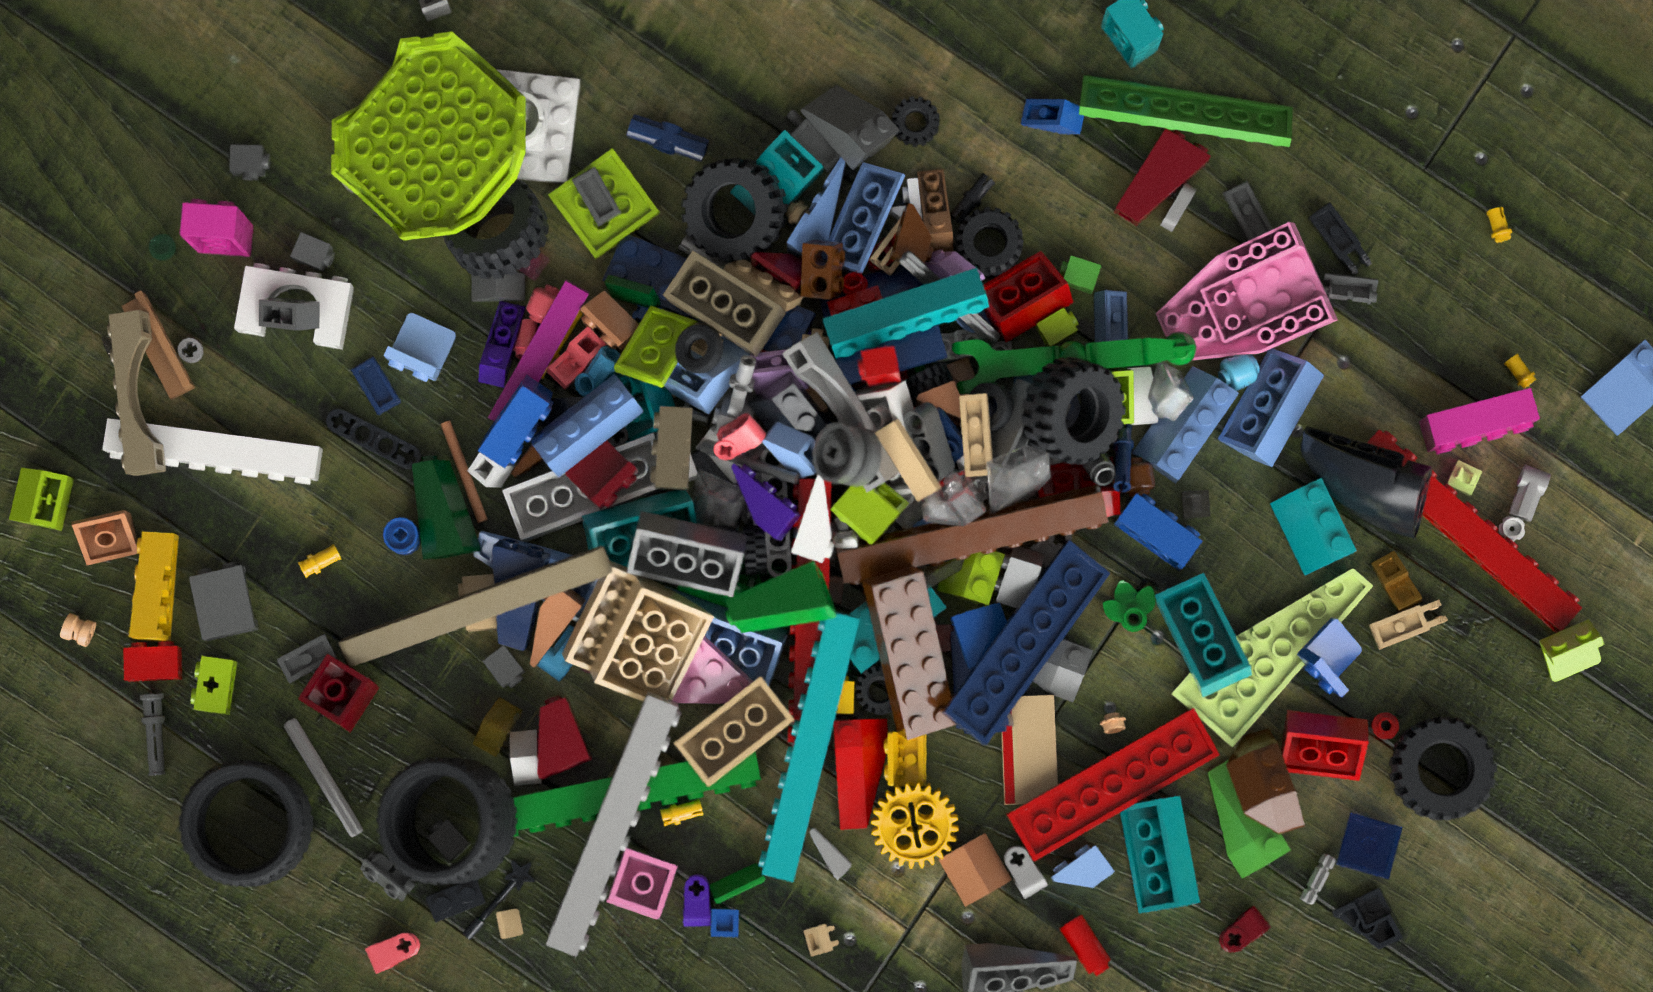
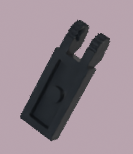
[1307,202,1372,276]

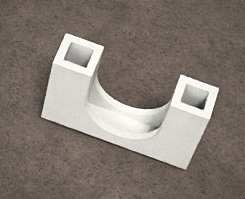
[234,263,354,349]

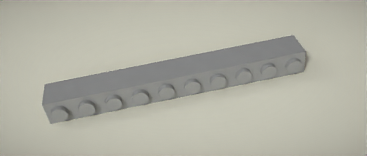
[546,691,681,956]

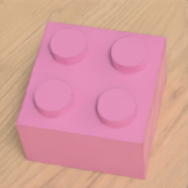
[606,848,677,920]

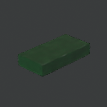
[604,275,661,308]

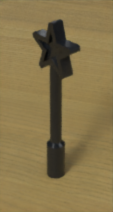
[463,861,535,940]

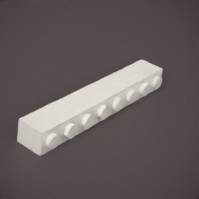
[103,418,323,485]

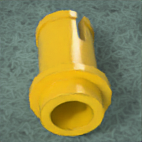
[1486,207,1512,243]
[1504,353,1537,389]

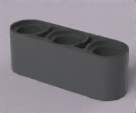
[904,402,955,482]

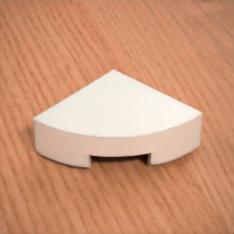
[831,530,860,549]

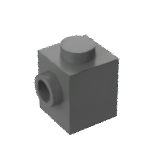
[230,145,270,180]

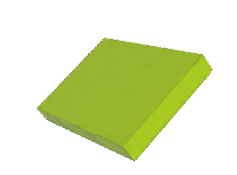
[614,306,698,388]

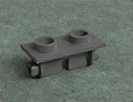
[1323,273,1378,305]
[360,851,416,902]

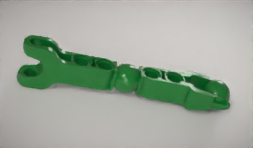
[951,331,1197,394]

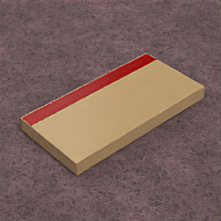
[1001,695,1058,805]

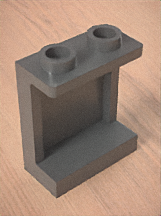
[189,562,259,641]

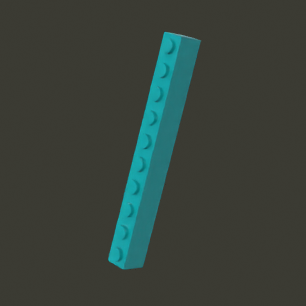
[758,612,860,882]

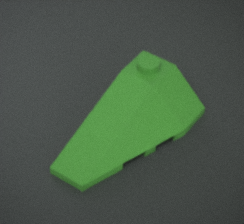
[1207,759,1291,878]

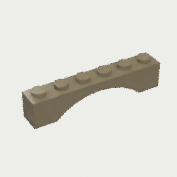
[107,310,166,476]

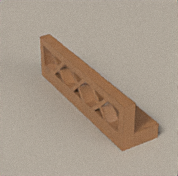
[121,291,195,400]

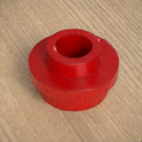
[842,272,868,296]
[1372,712,1399,739]

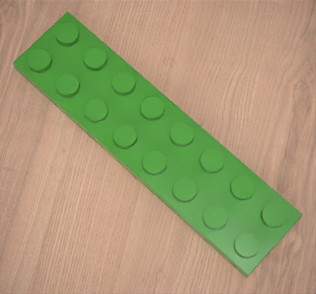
[1079,75,1293,147]

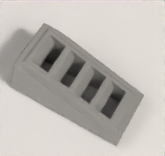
[809,828,852,880]

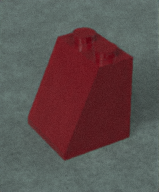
[537,695,593,780]

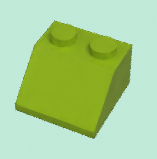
[937,551,1005,607]

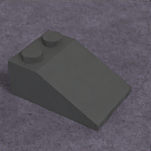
[801,85,899,170]

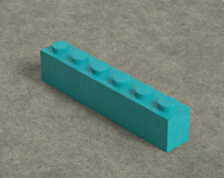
[823,267,989,358]

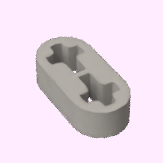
[1160,183,1197,232]

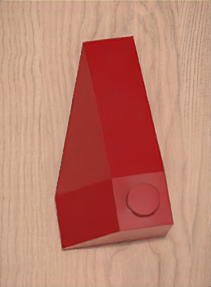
[833,719,888,830]

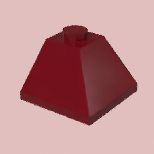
[751,252,802,294]

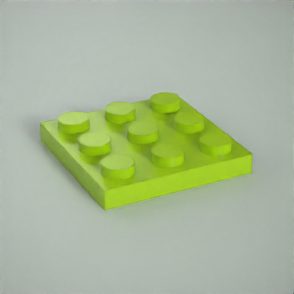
[548,148,660,260]

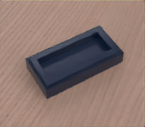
[351,356,401,416]

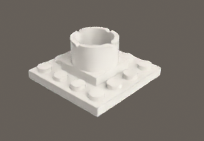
[498,70,580,184]

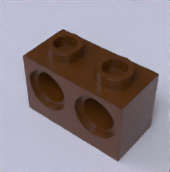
[801,240,845,299]

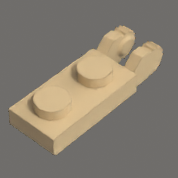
[1369,600,1448,650]

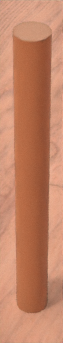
[440,421,488,523]

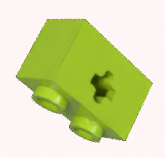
[191,656,238,715]

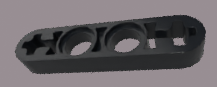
[326,409,422,470]

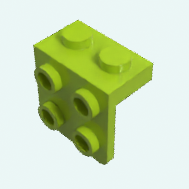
[1539,619,1604,682]

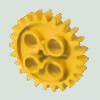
[871,781,958,869]

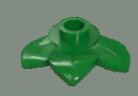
[1103,580,1155,632]

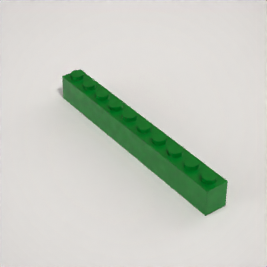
[514,751,761,837]

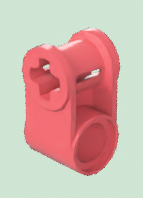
[714,413,766,460]
[365,933,420,974]

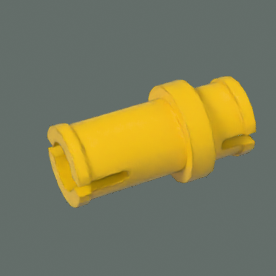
[298,544,341,578]
[660,799,703,826]

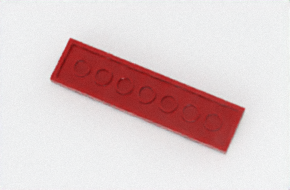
[1006,708,1220,862]

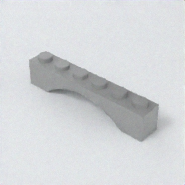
[782,332,899,492]

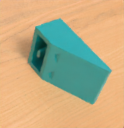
[730,130,823,216]

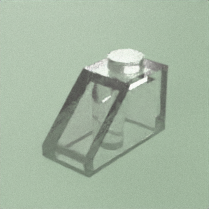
[1148,361,1194,422]

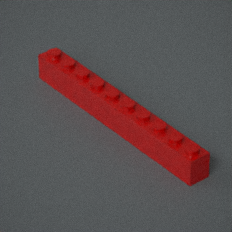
[1366,429,1582,633]
[788,478,831,747]

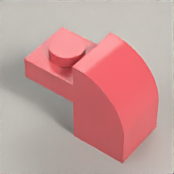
[546,326,607,389]

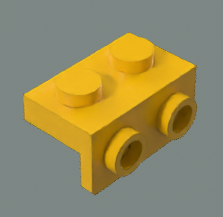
[884,732,926,787]

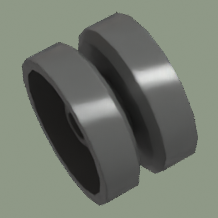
[813,423,882,487]

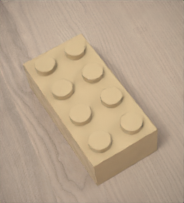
[674,676,794,787]

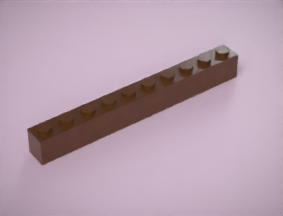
[836,484,1108,584]

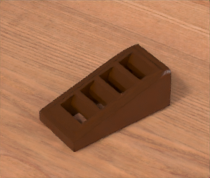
[511,444,544,479]

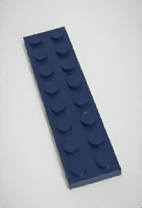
[602,235,816,352]
[942,540,1110,745]

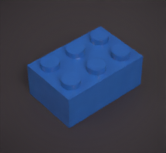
[478,375,554,469]
[1114,493,1202,571]

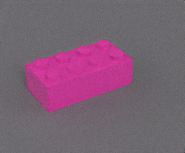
[180,199,253,257]
[1419,388,1540,455]

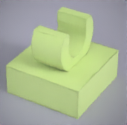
[1446,460,1482,496]

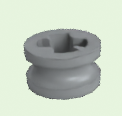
[178,338,203,363]

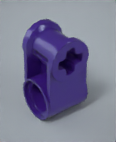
[683,874,711,927]

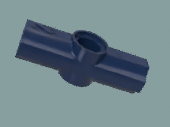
[627,114,709,162]

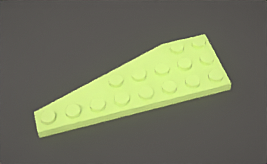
[1171,568,1373,747]

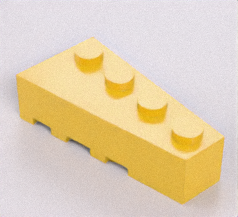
[129,531,179,642]

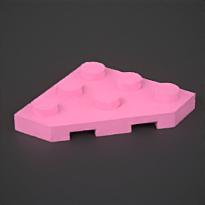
[672,636,754,704]

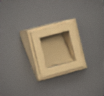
[496,909,523,939]

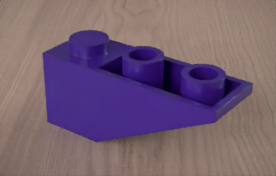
[478,301,525,388]
[731,463,801,541]

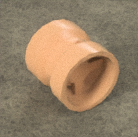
[60,613,96,647]

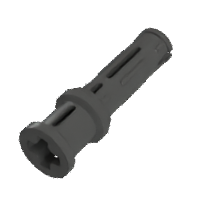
[139,694,166,776]

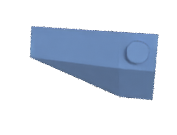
[787,157,846,257]

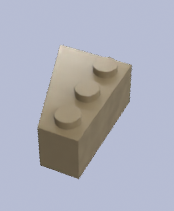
[650,406,693,490]

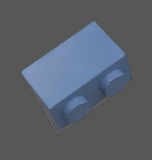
[1581,340,1653,436]

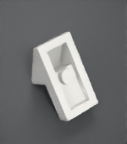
[889,178,922,220]

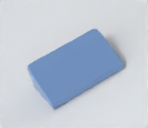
[1094,290,1128,342]

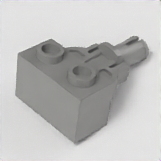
[712,355,757,436]

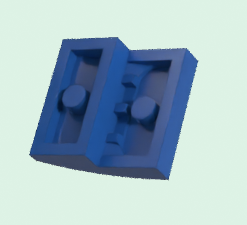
[950,603,1007,669]

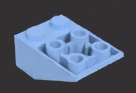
[664,336,750,414]

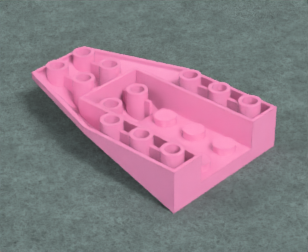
[1156,222,1338,361]

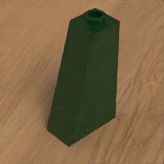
[412,456,481,559]

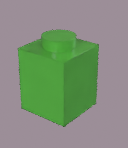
[1060,256,1101,294]

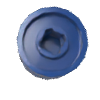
[383,517,421,555]

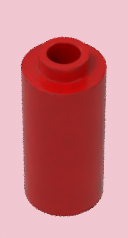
[1059,914,1111,976]

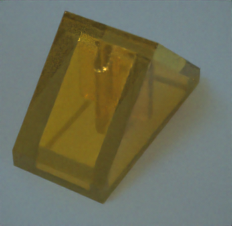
[473,697,523,757]

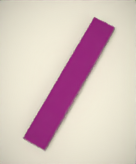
[488,279,590,421]

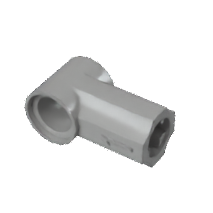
[1509,464,1551,522]

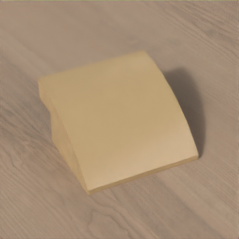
[562,560,714,702]

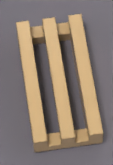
[869,218,901,276]

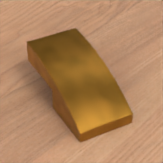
[1371,551,1422,613]

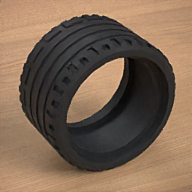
[376,757,517,884]
[179,760,313,887]

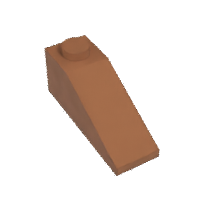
[530,589,586,667]

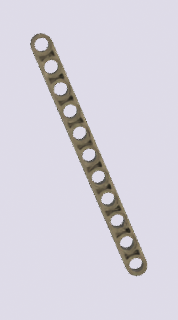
[338,546,613,667]

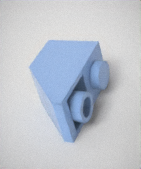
[762,422,816,479]
[1050,844,1115,888]

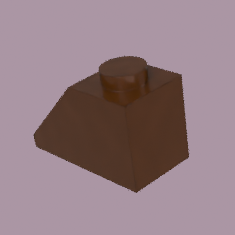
[889,203,933,263]

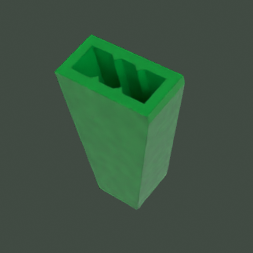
[725,561,837,633]

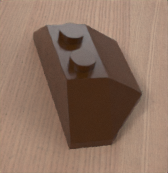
[1226,728,1305,834]

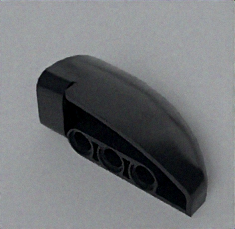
[1300,426,1432,538]

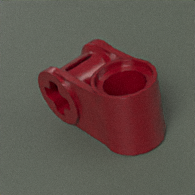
[1219,905,1271,952]

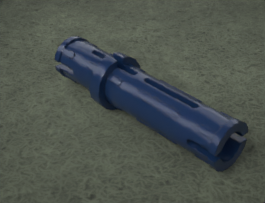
[1112,424,1134,492]

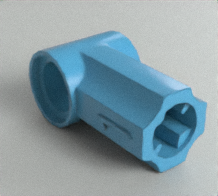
[575,346,620,397]
[538,625,574,682]

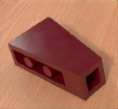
[1114,128,1211,226]

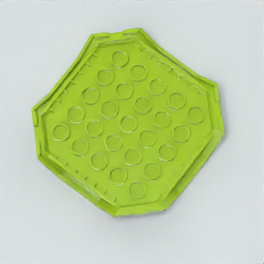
[331,31,526,240]

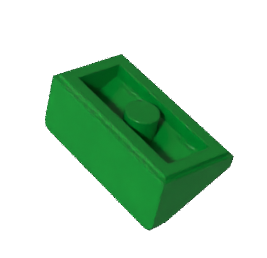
[710,863,766,904]

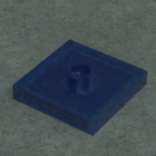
[1335,813,1403,880]

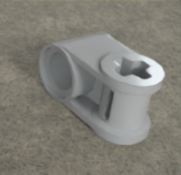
[1004,846,1048,899]

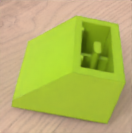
[9,468,74,531]
[831,482,909,545]

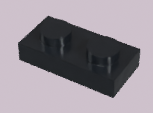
[425,880,487,923]

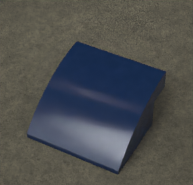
[819,264,948,386]

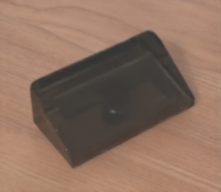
[918,558,964,589]

